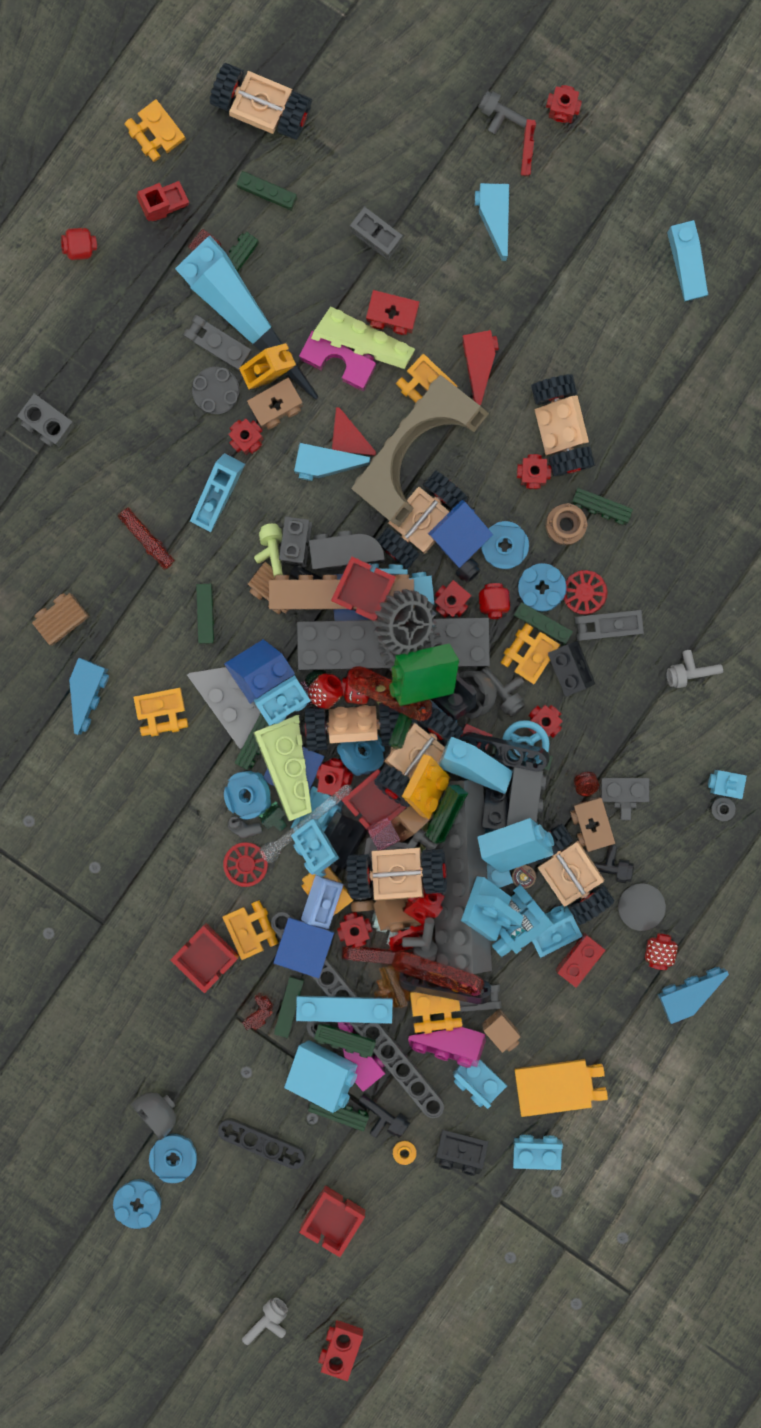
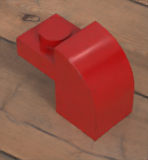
[136,181,189,221]

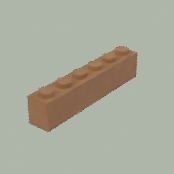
[269,574,414,610]

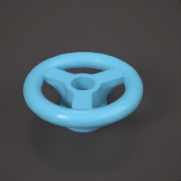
[502,720,549,764]

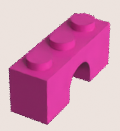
[299,331,376,392]

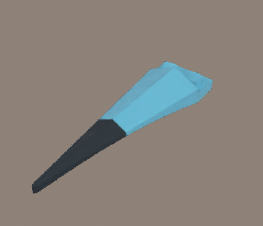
[175,236,318,399]

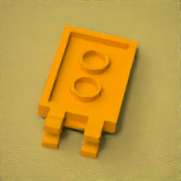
[514,1059,608,1117]

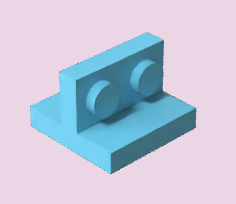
[461,876,524,941]

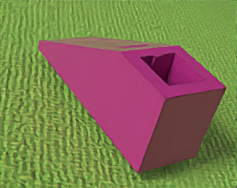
[338,1022,385,1091]
[408,1027,486,1068]

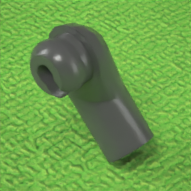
[228,816,263,838]

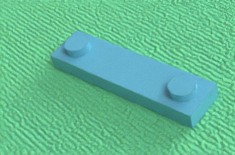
[296,996,393,1023]

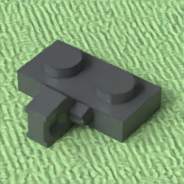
[601,778,649,820]

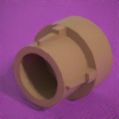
[545,503,587,545]

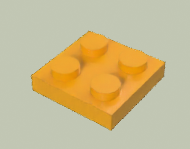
[402,754,450,819]

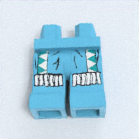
[492,884,553,957]

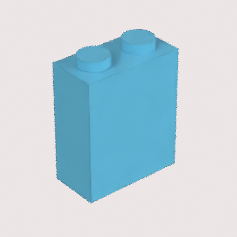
[477,818,554,873]
[284,1040,358,1113]

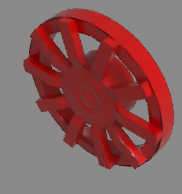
[564,570,608,615]
[223,842,268,887]
[388,924,424,951]

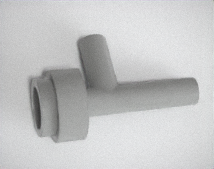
[666,650,723,688]
[242,1298,288,1345]

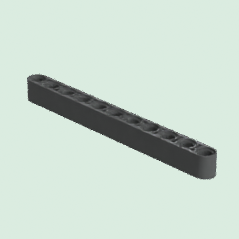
[271,910,444,1118]

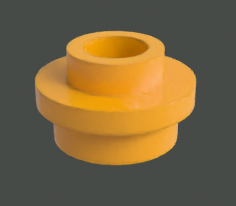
[393,1141,416,1165]

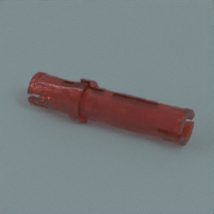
[117,507,176,570]

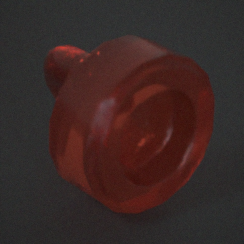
[574,772,599,796]

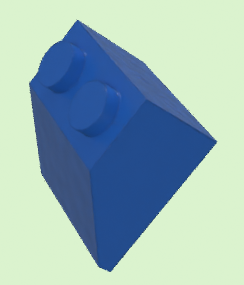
[224,639,295,704]

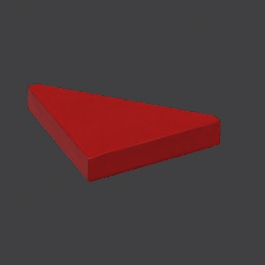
[521,119,536,176]
[332,407,376,456]

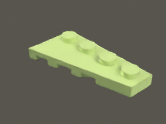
[311,307,415,369]
[253,715,312,821]

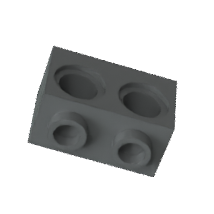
[350,206,403,260]
[17,394,76,447]

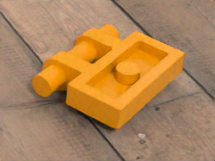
[125,99,186,162]
[396,354,458,403]
[500,623,560,685]
[133,688,189,737]
[223,900,279,960]
[410,986,462,1034]

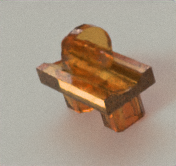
[373,964,411,1008]

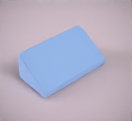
[301,875,343,929]

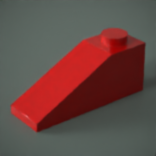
[462,330,499,406]

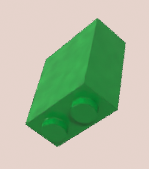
[389,643,459,706]

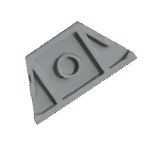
[187,667,261,749]

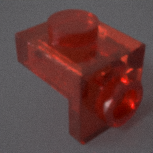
[242,992,273,1031]

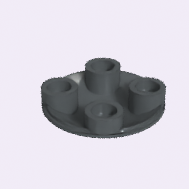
[192,366,240,414]
[618,883,666,931]

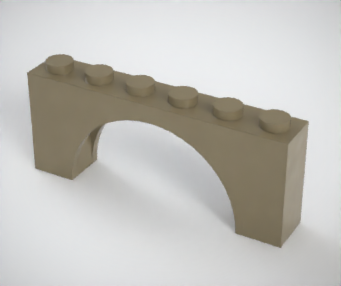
[351,375,489,527]

